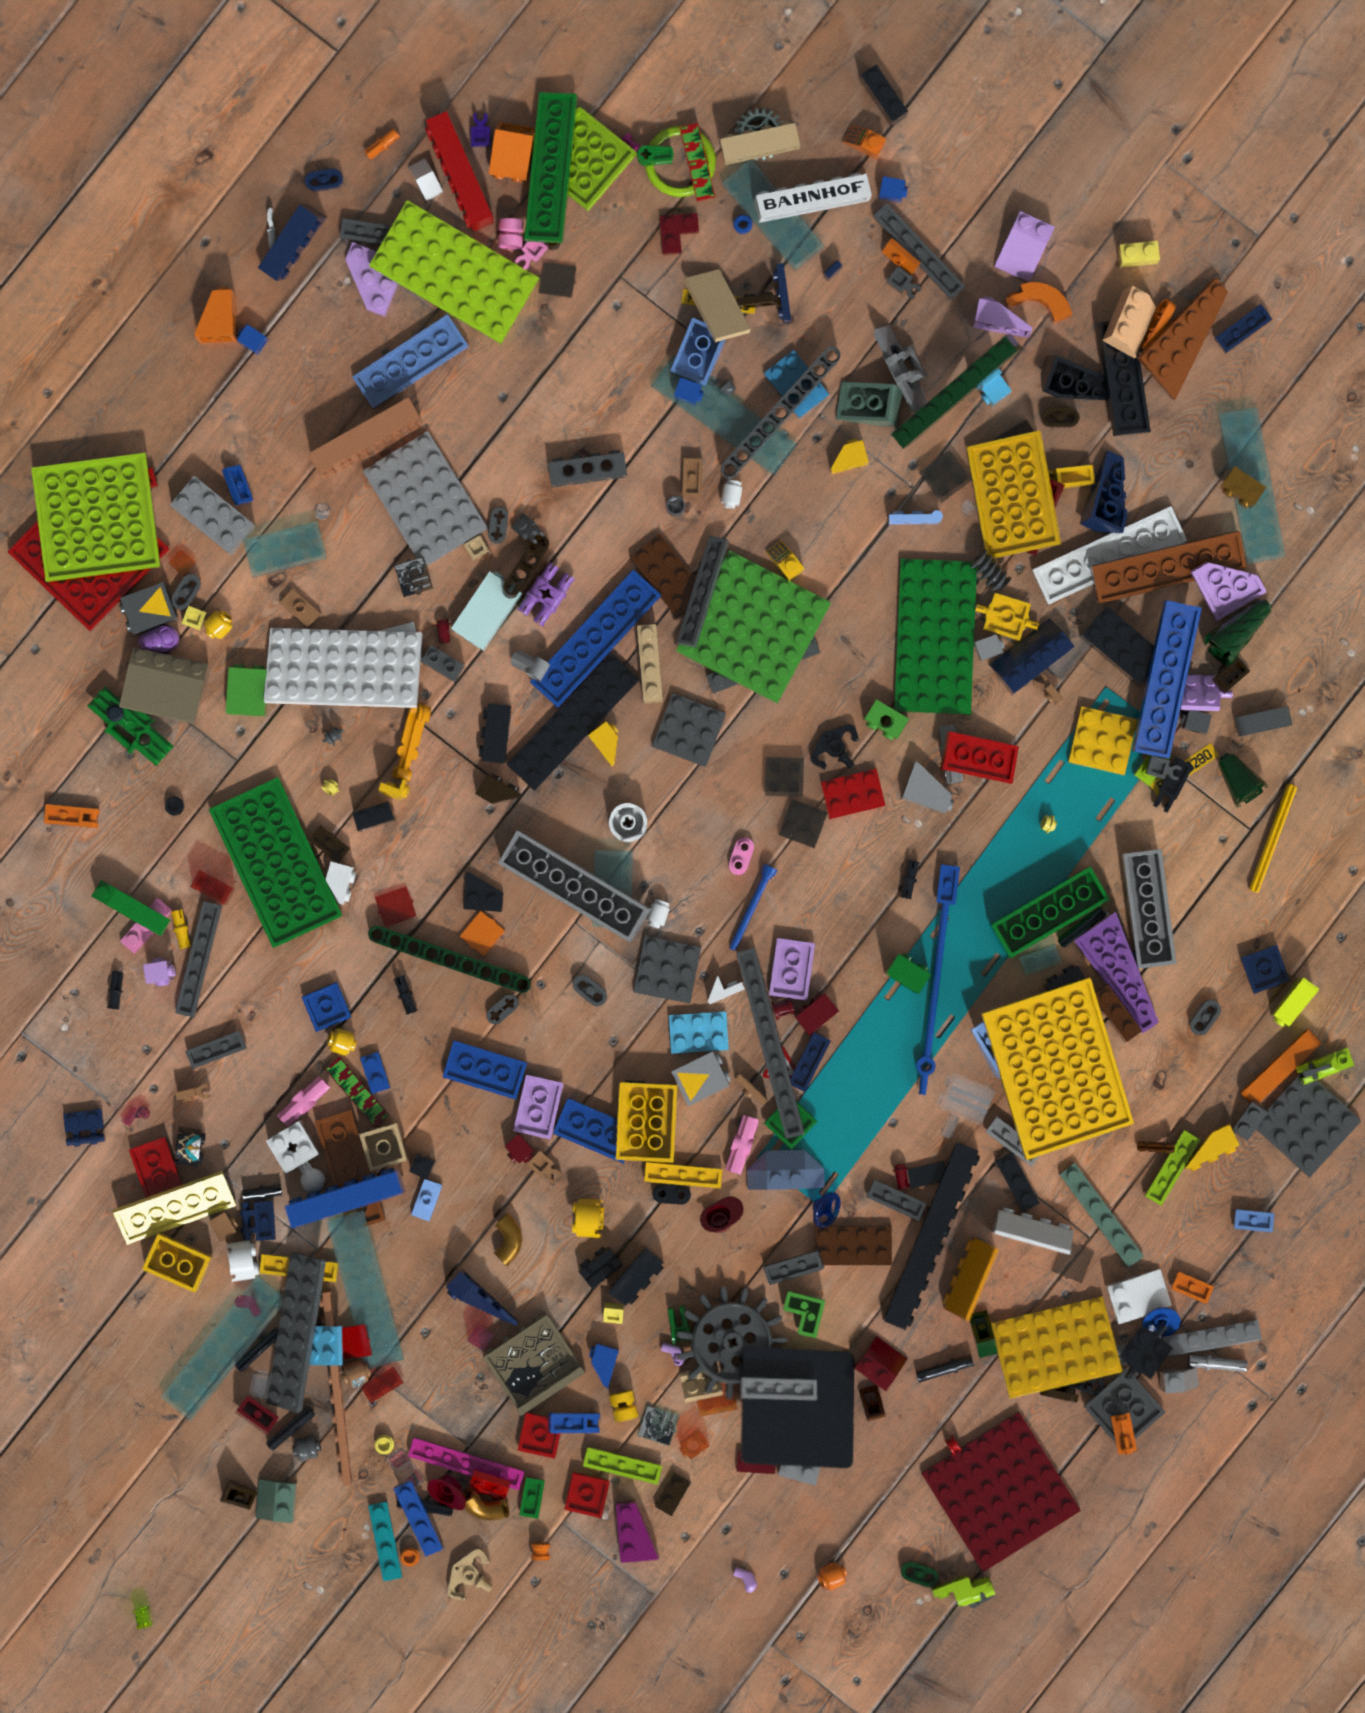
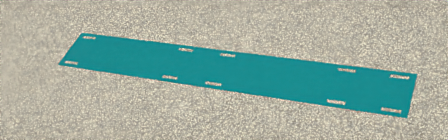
[756,687,1144,1208]

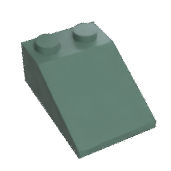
[836,382,902,427]

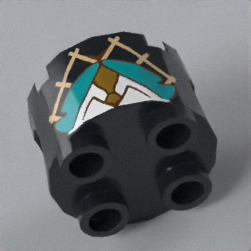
[174,1126,206,1167]

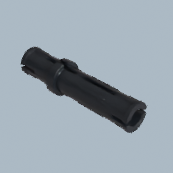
[915,1354,974,1383]

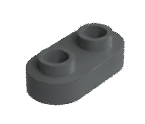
[171,574,201,610]
[573,975,607,1006]
[1190,1000,1221,1035]

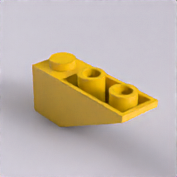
[1184,1124,1240,1171]

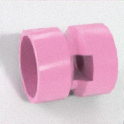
[498,218,524,250]

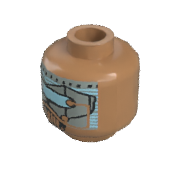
[341,1360,371,1388]

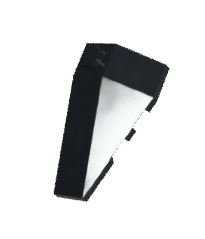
[1040,355,1108,400]

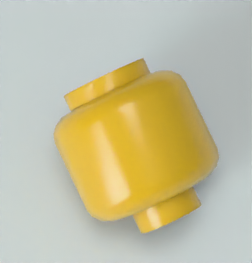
[204,610,233,639]
[327,1028,357,1056]

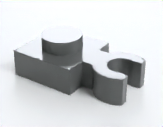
[886,266,921,299]
[511,514,544,544]
[1145,755,1182,780]

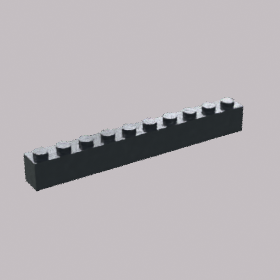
[883,1142,980,1330]

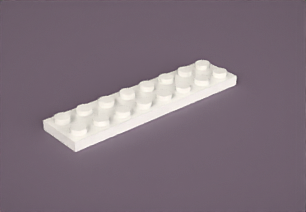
[1032,506,1187,605]

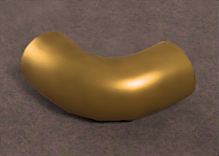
[494,1212,523,1267]
[461,1488,510,1521]

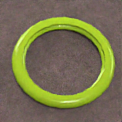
[644,125,716,197]

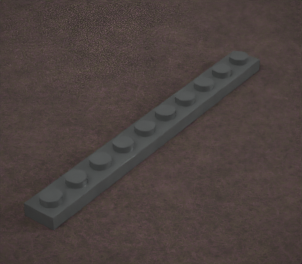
[736,948,805,1139]

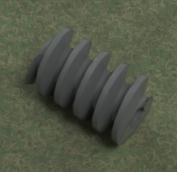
[970,550,1012,592]

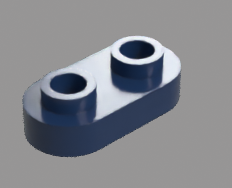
[305,169,343,192]

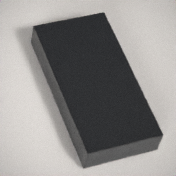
[907,1161,946,1189]

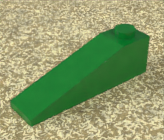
[91,880,170,936]

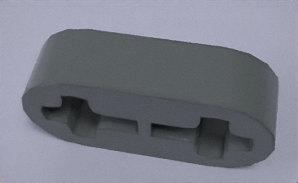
[488,507,508,544]
[487,995,519,1025]

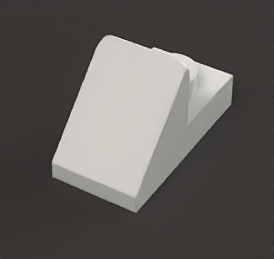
[708,976,744,1004]

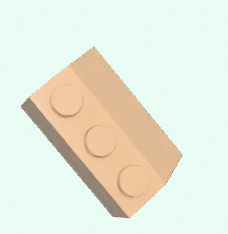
[1102,286,1156,358]

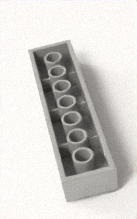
[498,830,652,942]

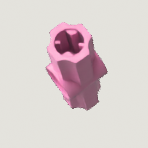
[277,1076,331,1127]
[725,1115,759,1175]

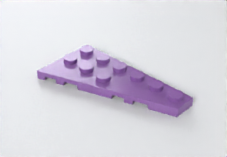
[1074,912,1159,1034]

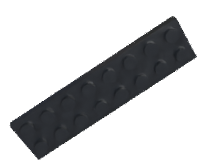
[506,654,640,791]

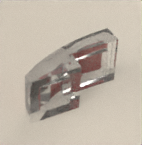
[386,1448,426,1487]

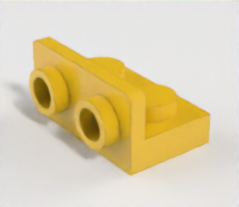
[378,779,410,801]

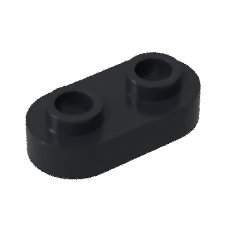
[652,1184,691,1205]

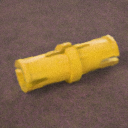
[171,909,191,949]

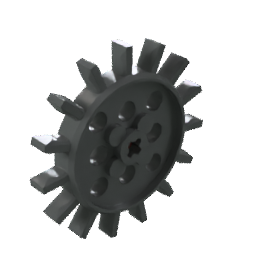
[675,1287,787,1400]

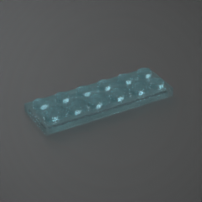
[722,160,824,271]

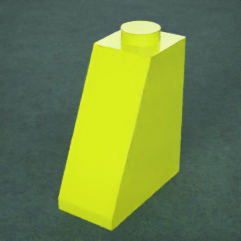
[1271,978,1319,1027]

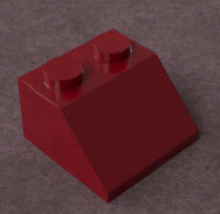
[854,1336,907,1392]

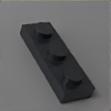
[995,1152,1040,1212]

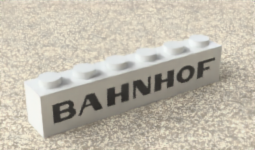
[754,173,872,223]

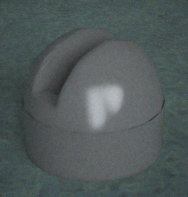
[718,379,735,396]

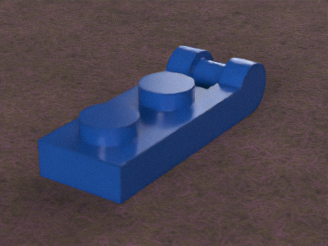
[548,1413,600,1433]

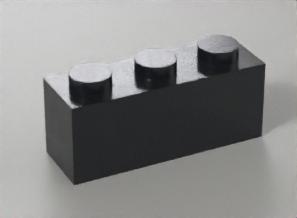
[860,65,908,127]
[479,703,512,764]

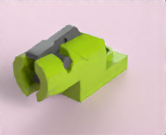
[1296,1048,1354,1085]
[931,1575,995,1609]

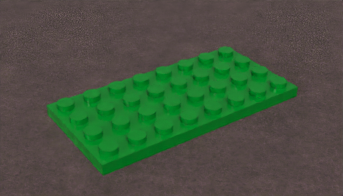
[894,559,977,715]
[209,777,343,949]

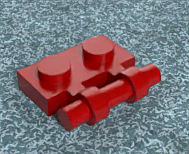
[469,1470,511,1500]

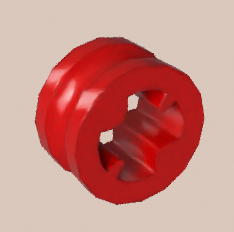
[944,1435,961,1455]

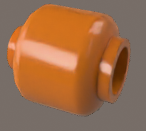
[817,1562,847,1591]

